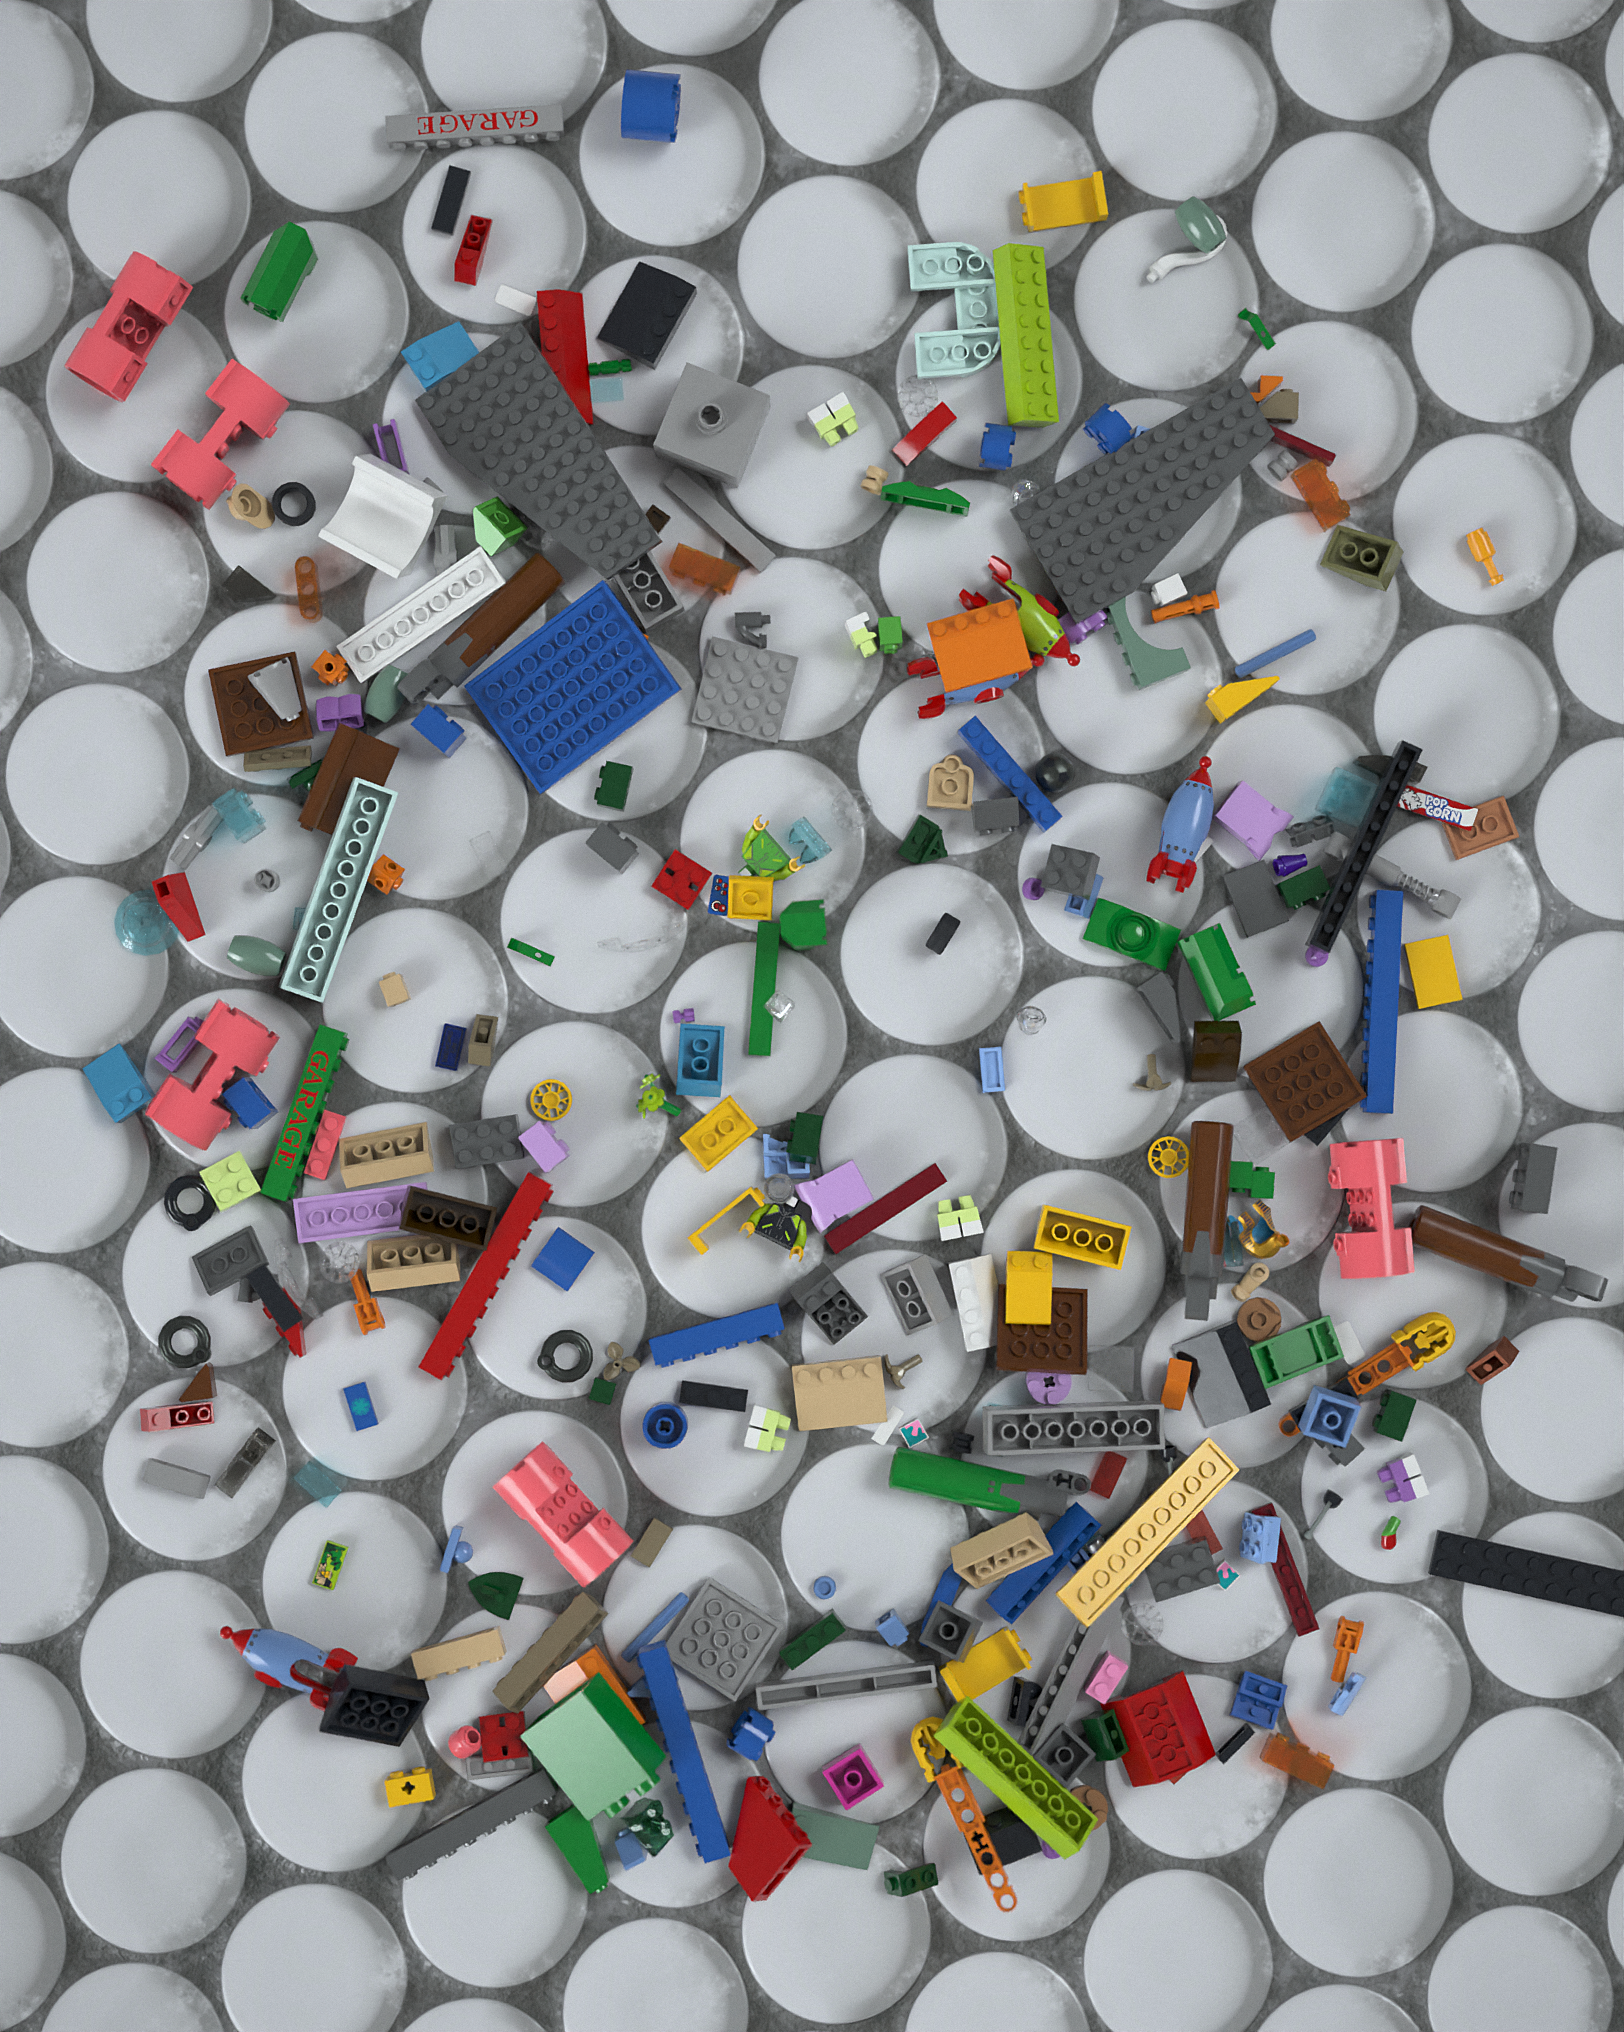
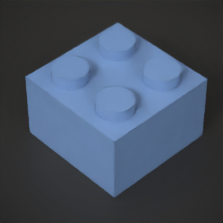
[1298,1385,1361,1448]

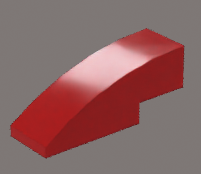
[892,401,957,467]

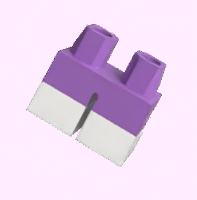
[1377,1452,1429,1503]

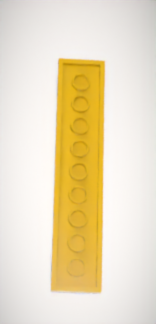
[1055,1437,1239,1627]

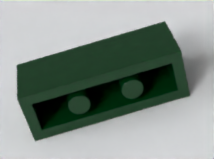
[779,1608,846,1671]

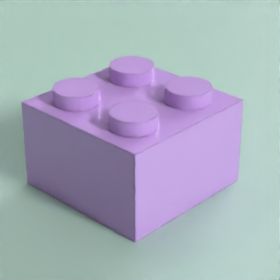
[518,1121,570,1173]

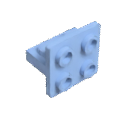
[1239,1512,1281,1564]

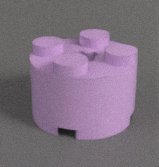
[1025,1372,1072,1404]

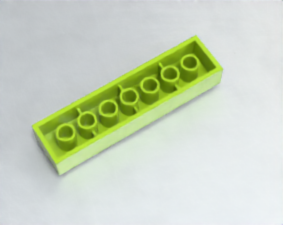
[993,243,1059,428]
[933,1696,1098,1860]

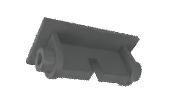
[1286,815,1335,848]

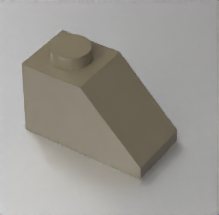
[1260,389,1299,424]
[468,1014,498,1066]

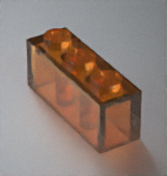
[1290,459,1351,533]
[669,542,741,596]
[1259,1732,1335,1790]

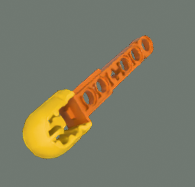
[1279,1312,1456,1437]
[911,1717,1018,1912]

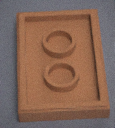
[1441,795,1519,860]

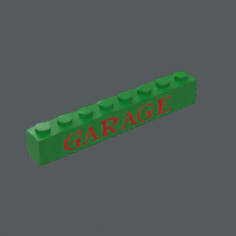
[260,1024,349,1202]

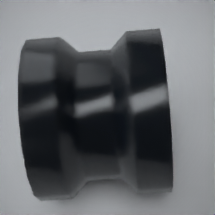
[949,1431,975,1454]

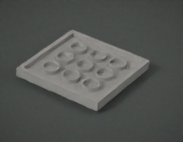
[692,636,798,744]
[666,1577,784,1702]

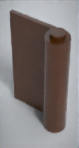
[297,722,400,835]

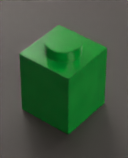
[1229,1161,1253,1193]
[1248,1166,1275,1199]

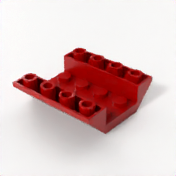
[1100,1670,1216,1788]

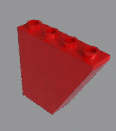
[728,1776,813,1902]

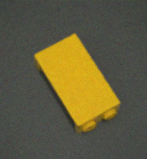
[1018,171,1108,232]
[688,1186,766,1255]
[938,1626,1032,1702]

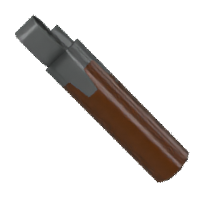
[397,553,565,705]
[1180,1121,1234,1321]
[1408,1205,1608,1302]

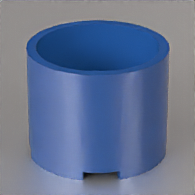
[621,69,681,143]

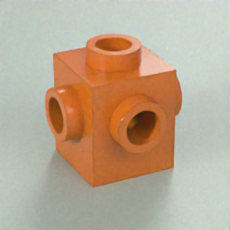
[311,650,350,686]
[367,854,405,895]

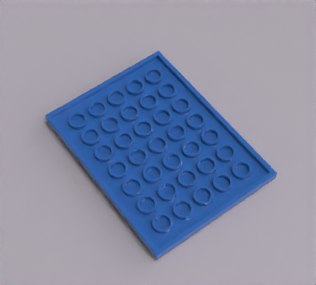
[464,580,682,794]

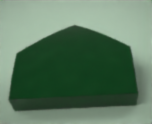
[896,814,948,864]

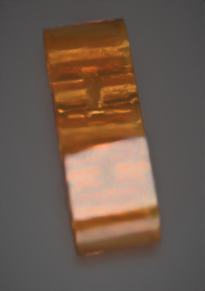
[295,556,323,623]

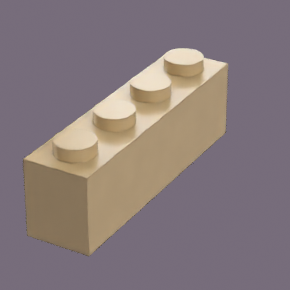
[411,1626,507,1681]

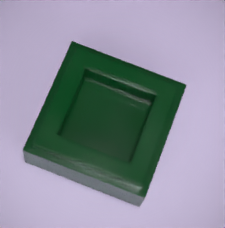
[589,1377,617,1405]

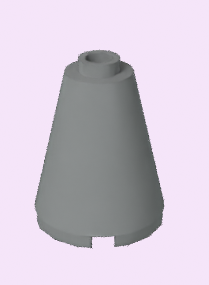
[248,657,302,722]

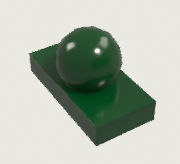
[287,757,324,792]

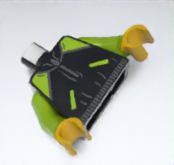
[739,1194,807,1262]

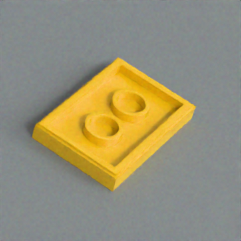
[1403,935,1463,1009]
[679,1095,758,1172]

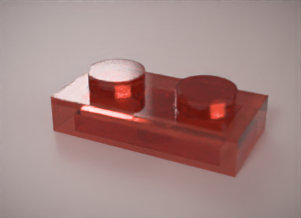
[1090,1451,1128,1499]

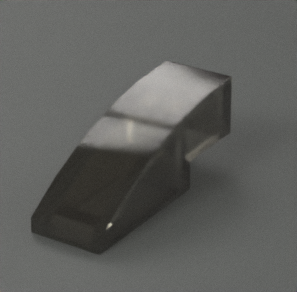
[1353,755,1428,785]
[215,1427,276,1498]

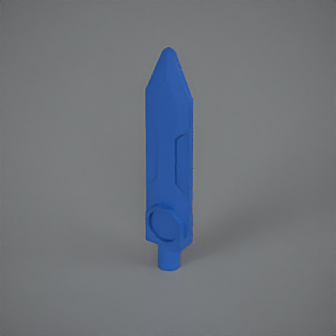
[920,1563,962,1647]

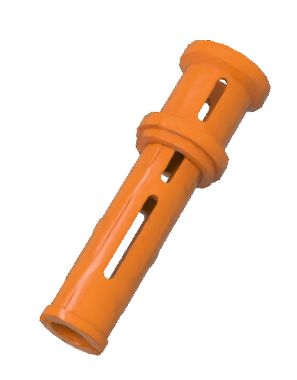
[1151,590,1220,623]

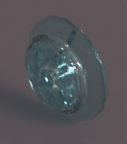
[114,890,179,956]

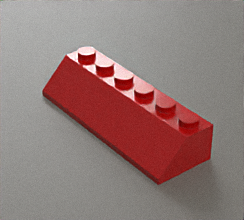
[537,289,594,425]

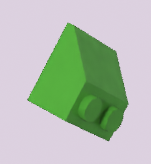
[473,496,527,556]

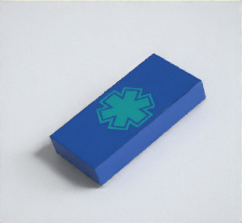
[343,1381,379,1431]

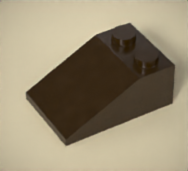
[1191,1021,1242,1082]

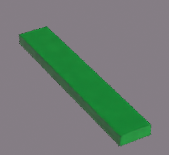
[748,922,780,1056]

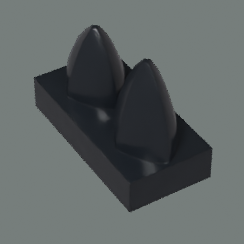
[1007,1676,1043,1726]

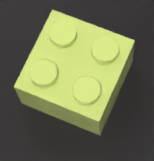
[199,1151,261,1213]

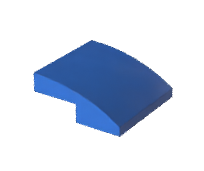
[531,1227,595,1291]
[1229,1671,1287,1730]

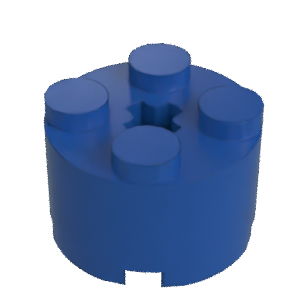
[1083,403,1135,455]
[979,422,1016,471]
[643,1402,688,1449]
[726,1707,775,1761]

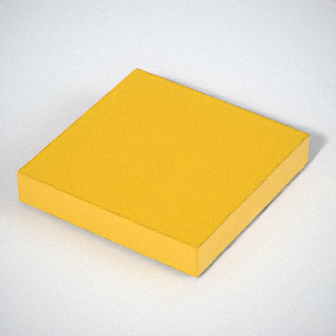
[728,875,774,920]

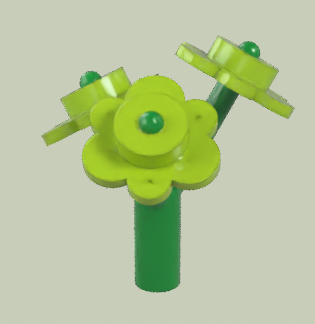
[636,1073,681,1119]

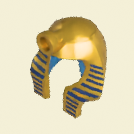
[1227,1199,1289,1259]

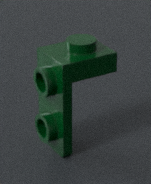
[884,1863,938,1897]

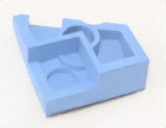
[763,1134,810,1180]
[1328,1671,1366,1716]

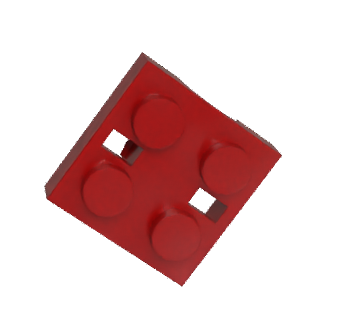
[651,849,713,911]
[479,1711,529,1763]

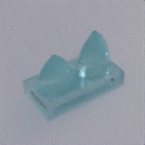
[789,816,832,864]

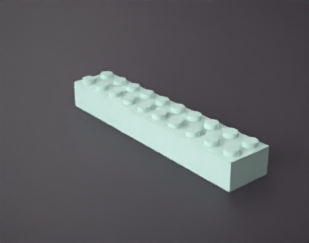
[279,777,398,1003]

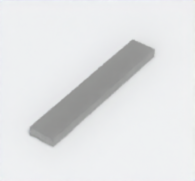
[663,467,776,573]

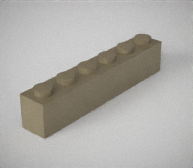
[492,1592,608,1714]

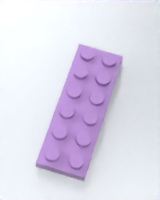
[293,1182,428,1243]

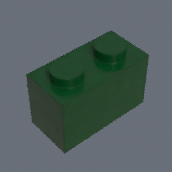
[594,761,634,812]
[1276,865,1331,910]
[786,1112,823,1165]
[1372,1389,1417,1442]
[1081,1709,1129,1762]

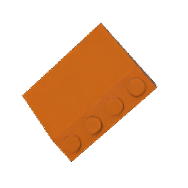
[927,598,1033,693]
[543,1644,646,1725]

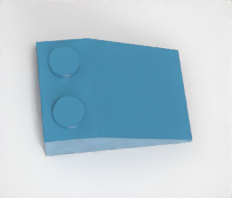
[401,321,480,392]
[676,1023,725,1097]
[83,1043,156,1123]

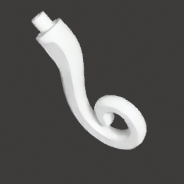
[1147,215,1227,283]

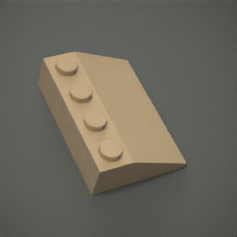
[792,1355,887,1431]

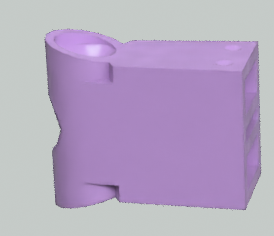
[1212,781,1294,861]
[793,1159,874,1234]

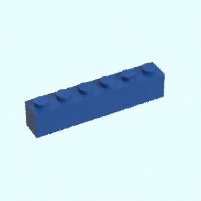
[957,716,1063,833]
[649,1302,785,1368]
[986,1502,1102,1625]

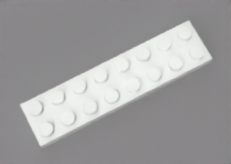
[336,546,506,684]

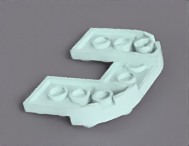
[907,242,1001,379]

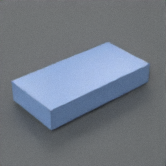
[979,1047,1005,1093]

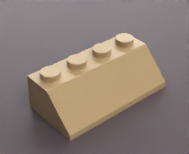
[339,1122,434,1188]
[367,1235,460,1292]
[950,1513,1053,1589]

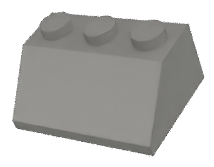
[880,1254,954,1335]

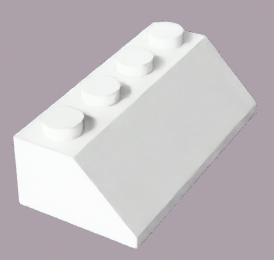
[948,1254,998,1352]

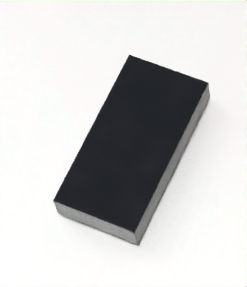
[1216,1723,1255,1764]

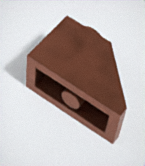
[1465,1336,1520,1385]

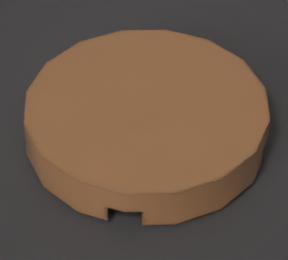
[1236,1297,1281,1342]

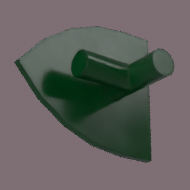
[468,1572,524,1620]

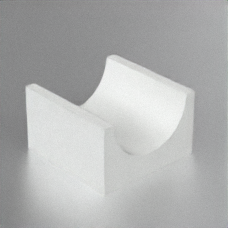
[318,454,448,579]

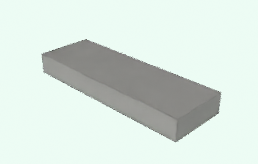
[465,1749,535,1780]

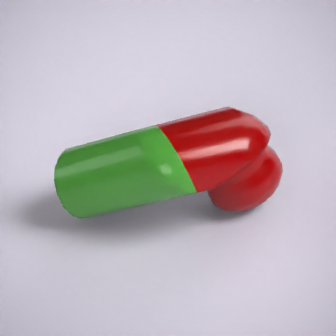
[1381,1516,1401,1550]

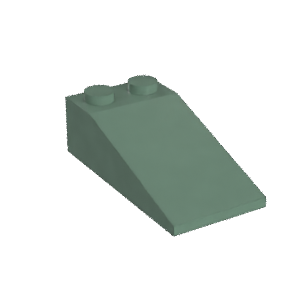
[791,1802,879,1870]

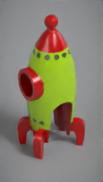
[959,555,1080,666]

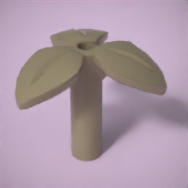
[1133,1054,1172,1091]
[603,1342,641,1380]
[885,1354,923,1389]

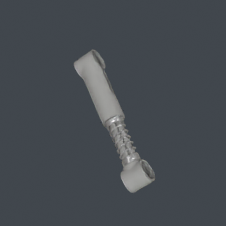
[1323,832,1461,919]

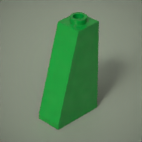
[545,1804,610,1894]

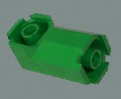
[240,221,318,322]
[780,899,827,950]
[1177,923,1256,1021]

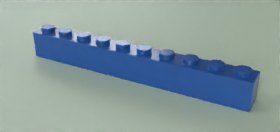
[1359,890,1403,1114]
[636,1640,731,1864]

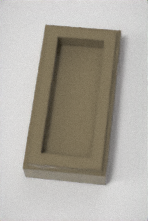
[631,1517,673,1568]

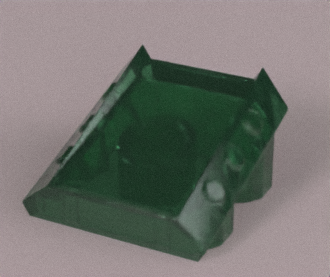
[620,1797,674,1857]

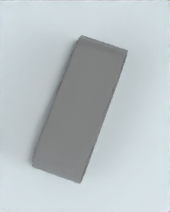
[142,1458,211,1499]

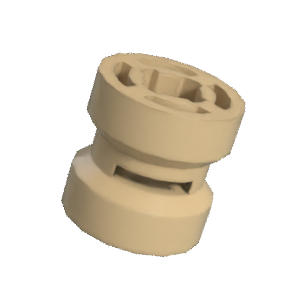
[860,465,889,495]

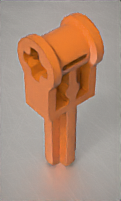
[349,1269,386,1336]
[1331,1616,1364,1683]

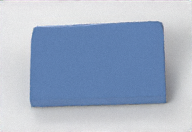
[1064,874,1103,919]

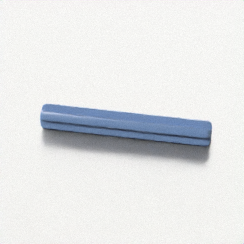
[1235,629,1316,678]
[621,1592,689,1663]

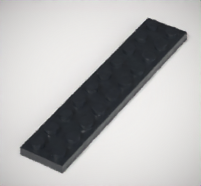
[1428,1530,1624,1617]

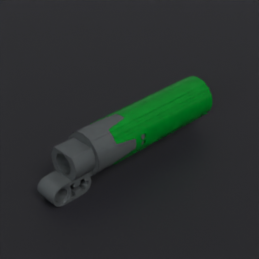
[888,1446,1091,1521]

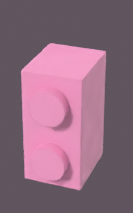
[1083,1650,1129,1705]

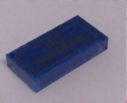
[435,1023,467,1071]

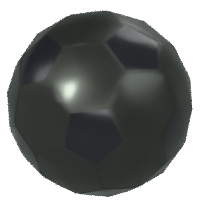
[1035,753,1075,792]

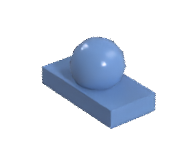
[440,1525,473,1573]

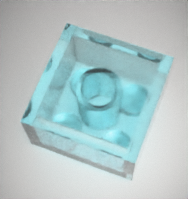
[1315,767,1377,828]
[212,788,267,844]

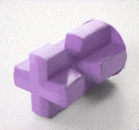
[673,1008,695,1024]

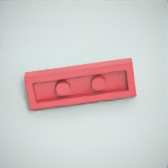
[304,1110,347,1180]

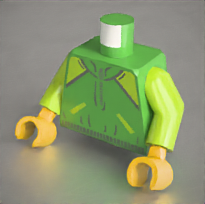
[738,815,805,882]

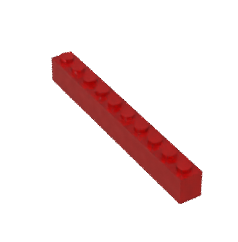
[418,1172,554,1380]

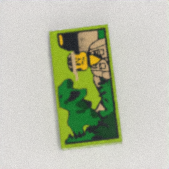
[312,1540,349,1590]

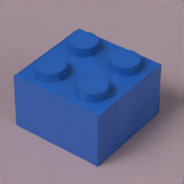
[411,704,467,758]
[222,1077,278,1129]

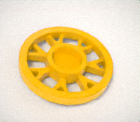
[530,1079,572,1121]
[1148,1136,1189,1178]

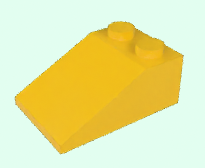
[1205,676,1280,724]
[1006,1251,1052,1325]

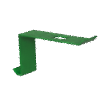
[1238,308,1276,350]
[507,937,555,967]

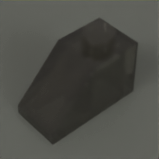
[222,565,276,603]

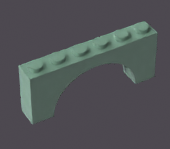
[1105,597,1191,690]

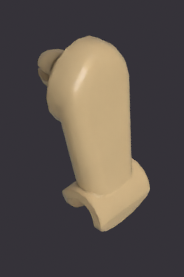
[1231,1262,1269,1302]

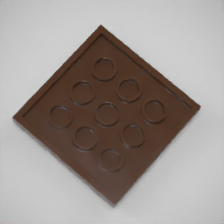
[208,651,314,757]
[1243,1021,1367,1143]
[996,1284,1088,1375]

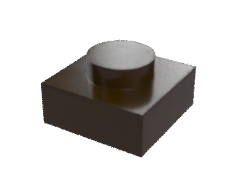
[645,504,671,535]

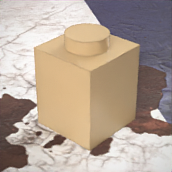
[379,972,411,1007]

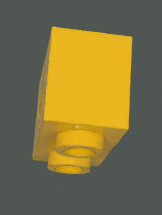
[384,1766,436,1808]

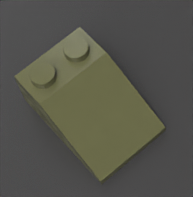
[1320,525,1404,592]

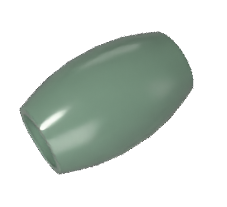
[1175,196,1226,254]
[364,664,408,723]
[227,935,286,976]

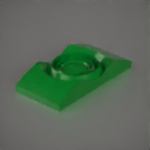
[881,481,970,516]
[1082,898,1181,971]
[1248,1315,1344,1389]

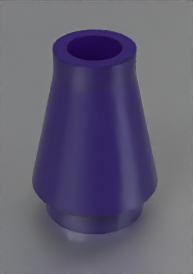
[1273,853,1308,877]

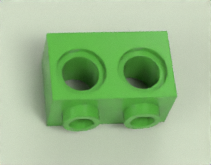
[877,616,903,654]

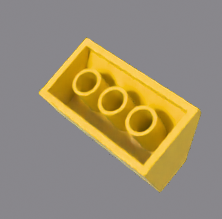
[1034,1204,1131,1270]

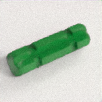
[588,359,632,376]

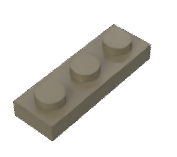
[243,745,312,772]

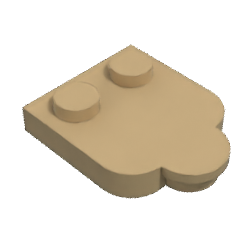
[927,754,974,811]

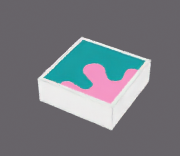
[899,1418,929,1449]
[1216,1559,1241,1591]

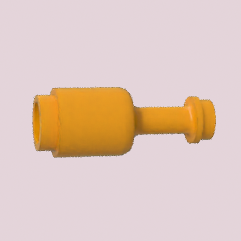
[1466,527,1504,586]

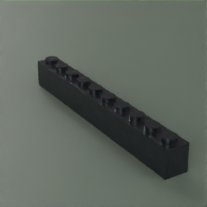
[1305,740,1423,954]

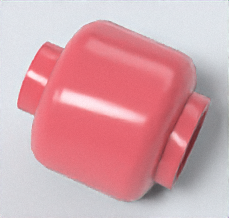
[448,1725,482,1759]

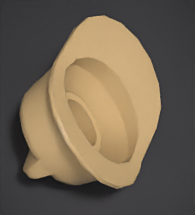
[226,483,275,529]

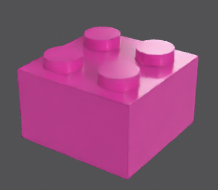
[822,1743,884,1811]

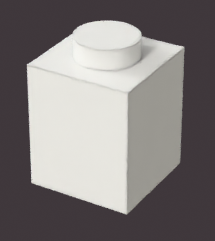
[1151,573,1187,607]

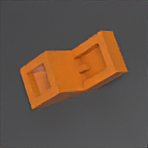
[1250,375,1283,405]
[1160,1358,1192,1411]

